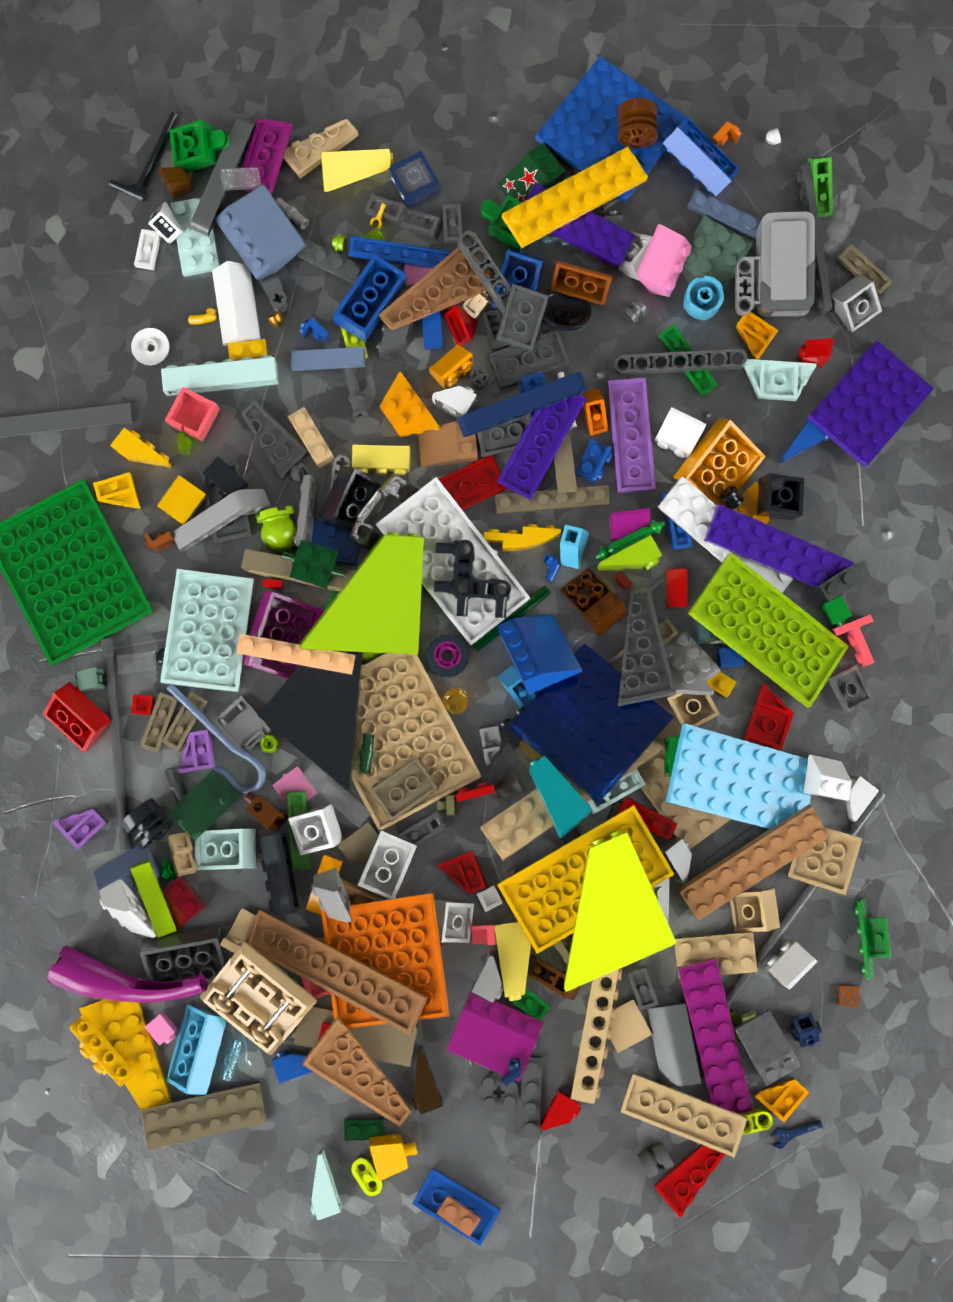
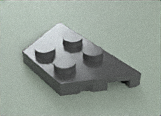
[697,825,761,872]

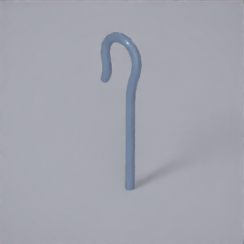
[167,684,266,795]

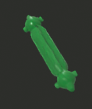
[596,520,665,559]

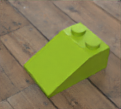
[597,535,662,571]

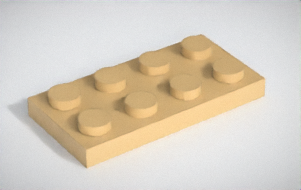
[675,932,758,979]

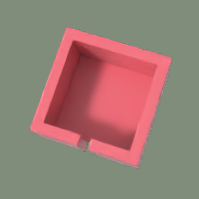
[165,387,220,442]

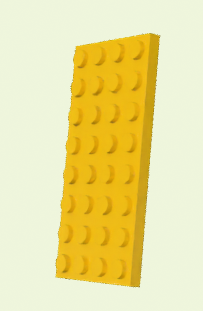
[497,805,674,954]

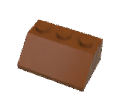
[550,261,613,305]

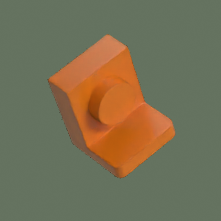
[712,121,741,146]

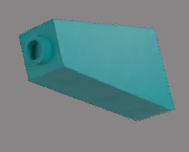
[529,755,592,838]

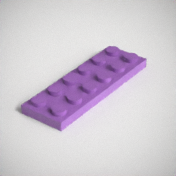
[607,378,656,493]

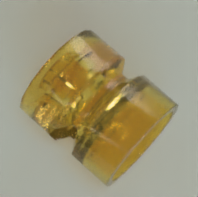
[443,688,469,715]

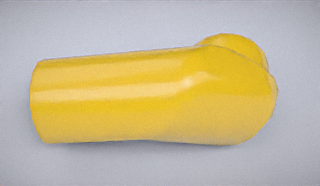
[188,308,217,325]

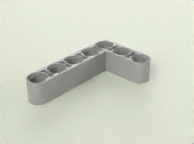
[172,489,272,551]

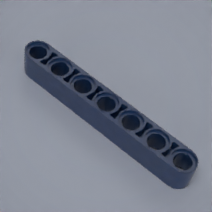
[456,372,588,437]

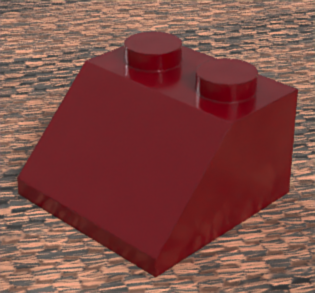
[162,876,207,931]

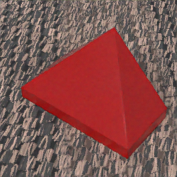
[444,305,478,347]

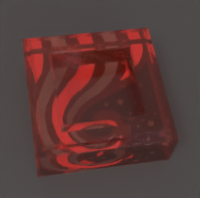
[614,570,633,591]

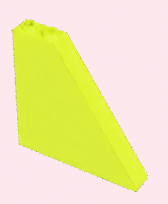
[564,829,677,992]

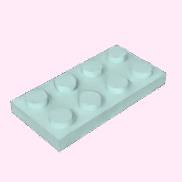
[170,198,220,277]

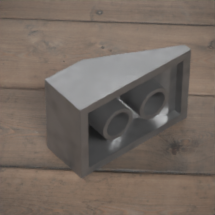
[734,1009,801,1086]

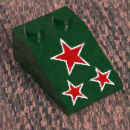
[498,143,566,203]

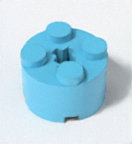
[683,276,724,321]

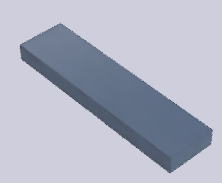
[291,347,365,371]

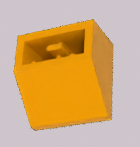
[429,344,473,390]

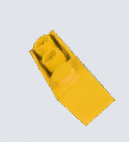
[110,428,173,468]

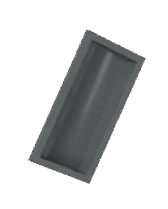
[647,1002,701,1087]

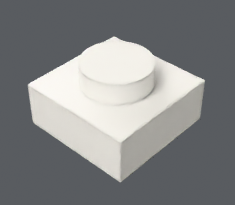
[477,885,503,912]

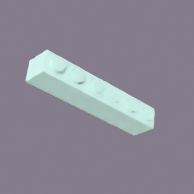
[161,355,279,396]

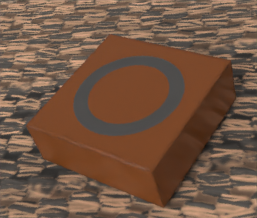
[837,985,859,1007]

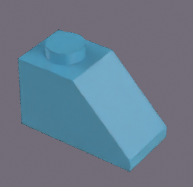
[497,665,538,708]

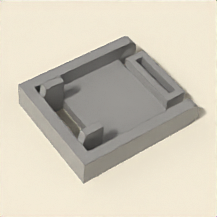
[213,696,272,751]

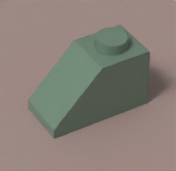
[75,667,107,692]

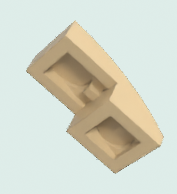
[168,832,197,877]

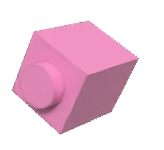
[145,1011,178,1046]

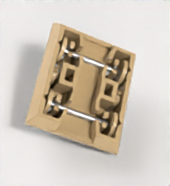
[200,942,317,1055]

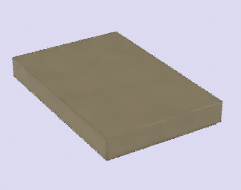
[369,757,439,822]

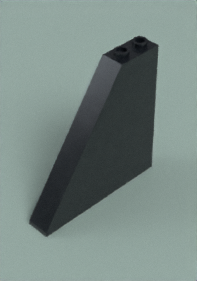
[257,650,364,791]

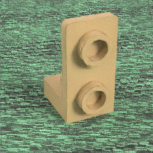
[220,908,257,953]

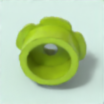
[332,233,347,252]
[260,734,279,753]

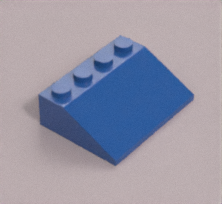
[497,615,582,695]

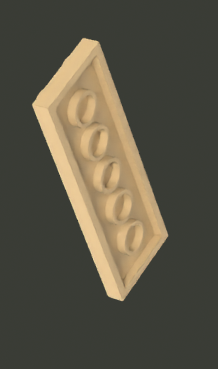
[621,1073,748,1158]

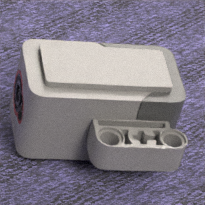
[735,212,815,318]

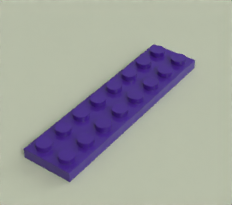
[704,504,854,597]

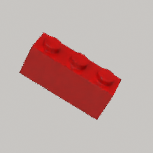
[43,682,111,753]

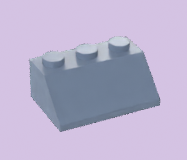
[94,846,161,893]

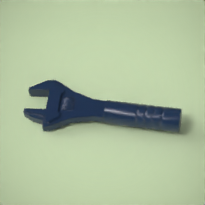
[770,1120,823,1149]

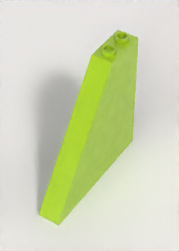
[299,532,424,655]

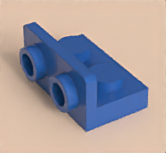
[575,439,613,484]

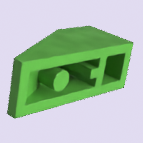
[807,155,833,217]

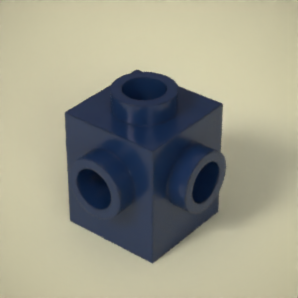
[791,1012,822,1048]

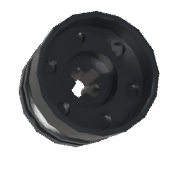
[120,798,174,850]

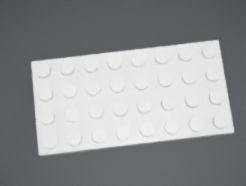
[376,477,530,646]

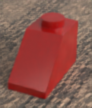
[798,338,834,368]
[540,1089,581,1130]

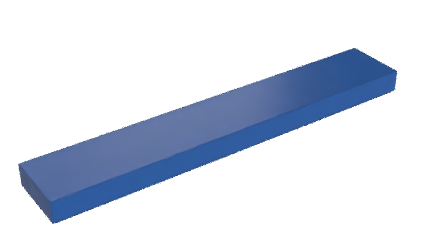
[348,236,453,269]

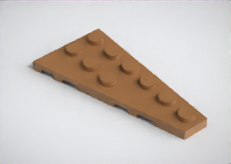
[379,247,498,331]
[303,1016,411,1127]

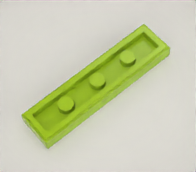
[130,860,177,938]

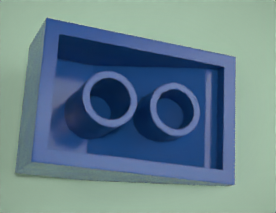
[491,249,546,308]

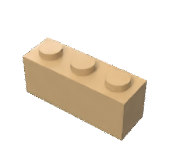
[288,407,335,469]

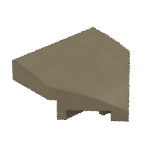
[337,822,379,863]

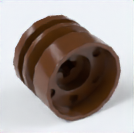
[618,98,658,148]

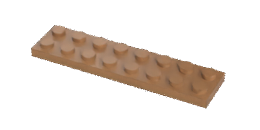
[678,804,830,921]

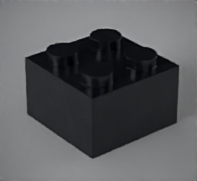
[757,473,804,520]

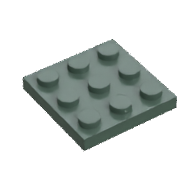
[683,216,753,292]

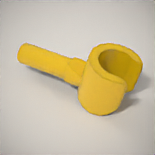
[370,203,386,230]

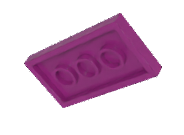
[236,118,293,195]

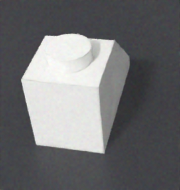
[845,776,879,821]

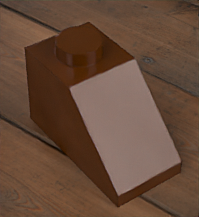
[157,167,193,200]

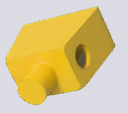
[369,1134,418,1181]

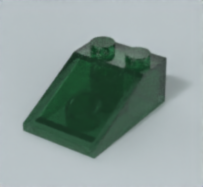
[168,770,239,841]

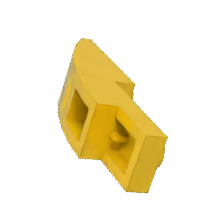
[484,524,561,551]

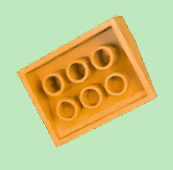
[673,418,766,506]

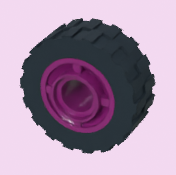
[426,634,469,678]

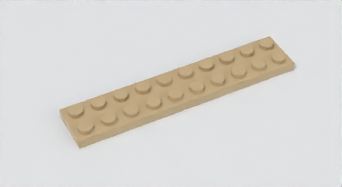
[480,719,663,860]

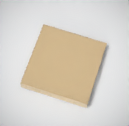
[599,999,652,1053]

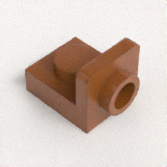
[144,531,175,553]

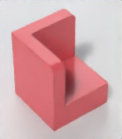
[471,923,496,945]

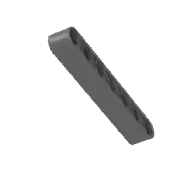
[190,116,256,236]
[457,231,541,347]
[614,349,747,375]

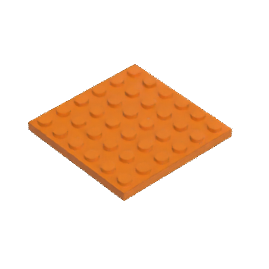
[321,893,449,1028]

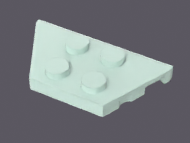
[743,359,816,401]

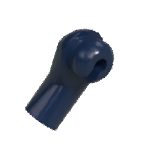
[501,1058,522,1086]

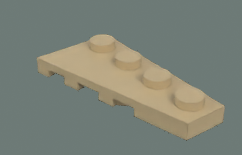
[283,119,359,179]

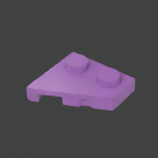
[177,730,215,774]
[53,809,108,850]

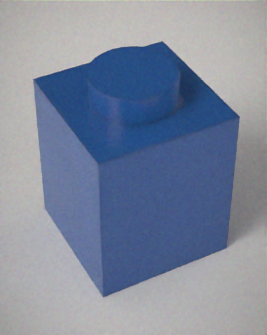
[716,647,746,669]

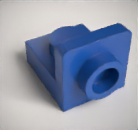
[299,317,330,343]

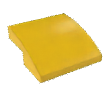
[157,475,208,525]

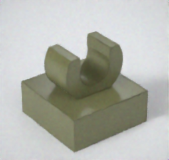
[437,795,457,815]

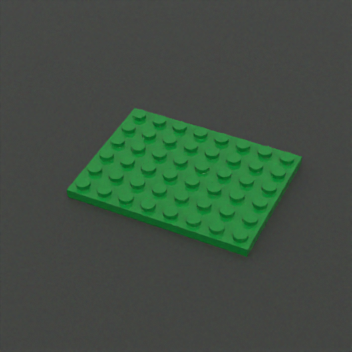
[0,479,154,667]

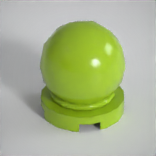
[256,506,297,553]

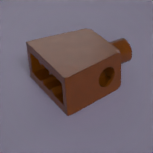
[243,791,288,832]

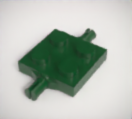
[281,540,347,589]

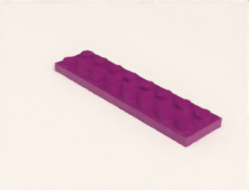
[677,957,753,1114]

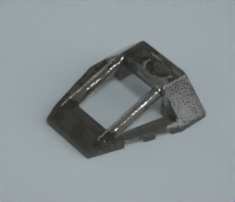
[350,474,419,552]

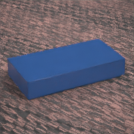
[422,311,443,350]

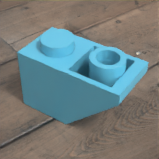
[560,525,589,569]

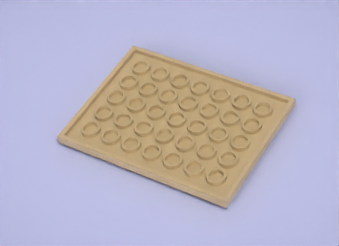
[352,653,482,832]

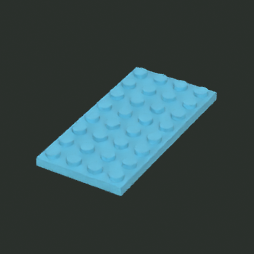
[666,724,811,829]

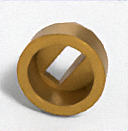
[267,311,284,327]

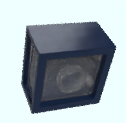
[388,151,440,208]

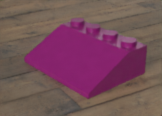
[242,591,323,679]
[446,991,544,1082]

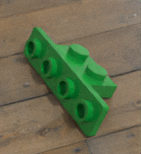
[855,898,892,980]

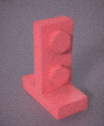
[831,614,875,667]

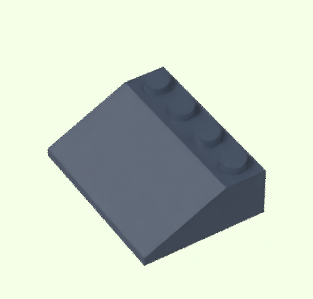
[215,185,306,280]

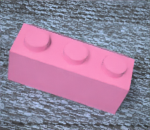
[636,224,692,297]

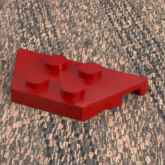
[743,683,794,750]

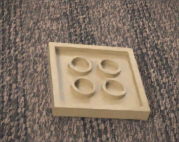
[788,827,862,896]

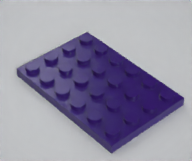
[807,340,934,468]

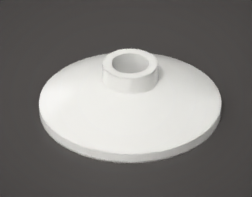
[131,328,169,365]

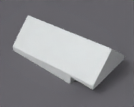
[212,261,261,346]

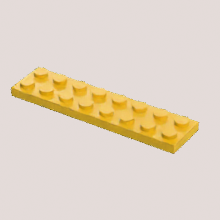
[502,147,648,248]

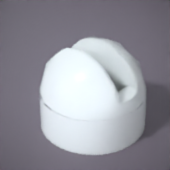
[766,128,781,145]

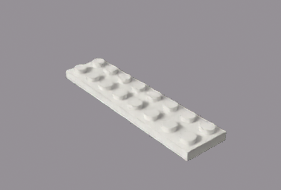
[657,477,793,593]

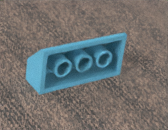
[166,1004,227,1095]

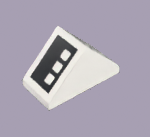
[148,202,183,244]

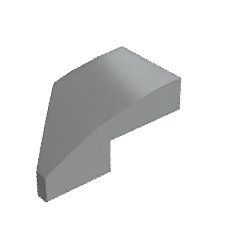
[479,724,501,765]

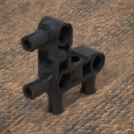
[434,540,511,618]

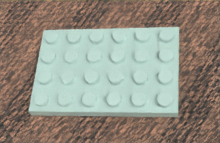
[160,569,254,692]

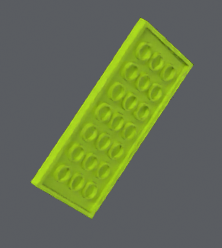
[688,553,849,708]

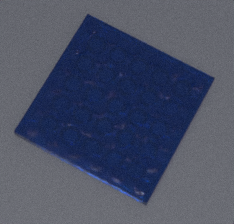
[509,643,674,805]

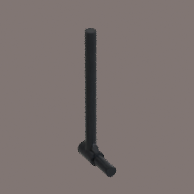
[109,112,178,202]

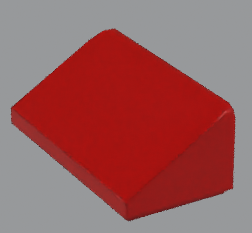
[666,568,687,608]

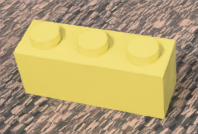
[352,445,411,475]

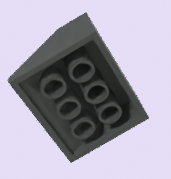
[140,925,228,986]

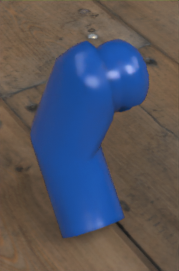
[543,553,560,583]

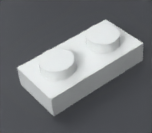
[134,229,161,270]

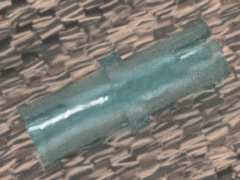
[220,1039,244,1081]

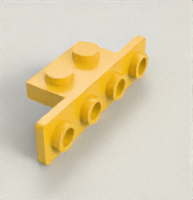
[69,1014,135,1087]

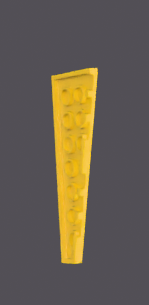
[79,999,173,1147]

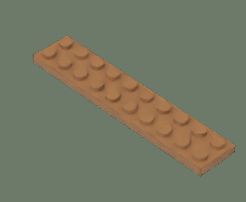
[246,909,428,1035]

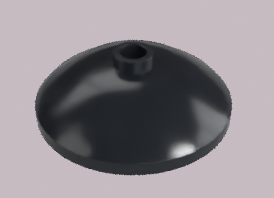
[542,289,592,331]

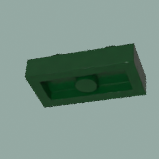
[344,1118,384,1141]

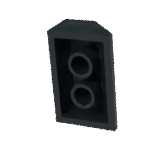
[318,466,382,536]

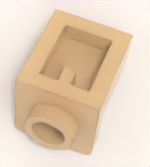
[461,291,493,319]

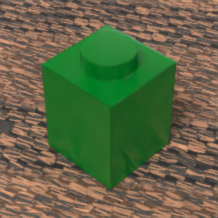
[820,595,852,627]

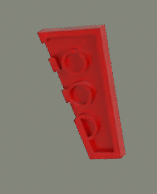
[654,1144,725,1219]

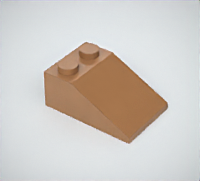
[418,421,477,467]

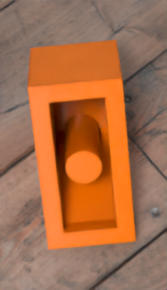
[580,388,608,436]

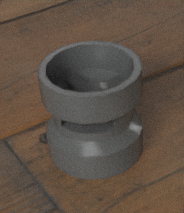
[621,298,648,325]

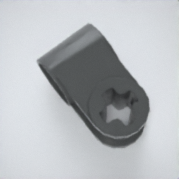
[260,274,289,313]

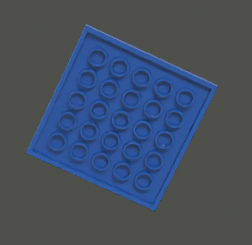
[535,56,686,203]

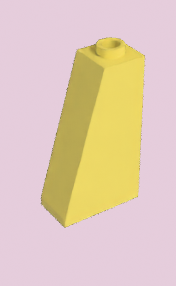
[321,149,393,192]
[495,922,531,1001]

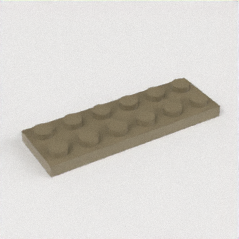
[141,1082,267,1150]

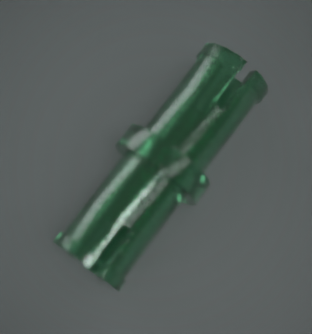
[358,734,375,774]

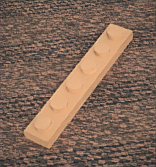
[236,634,356,675]

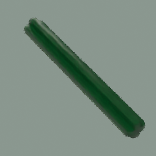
[472,586,551,651]

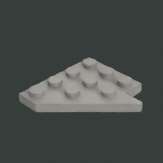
[664,630,720,695]

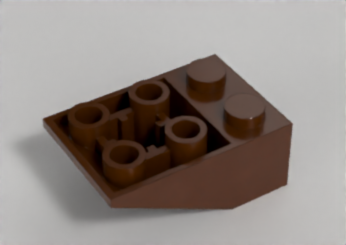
[560,567,628,637]

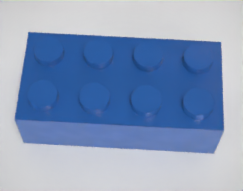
[333,255,407,342]

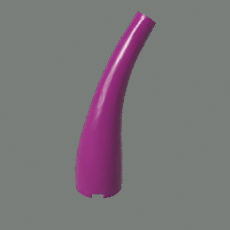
[47,945,208,1003]

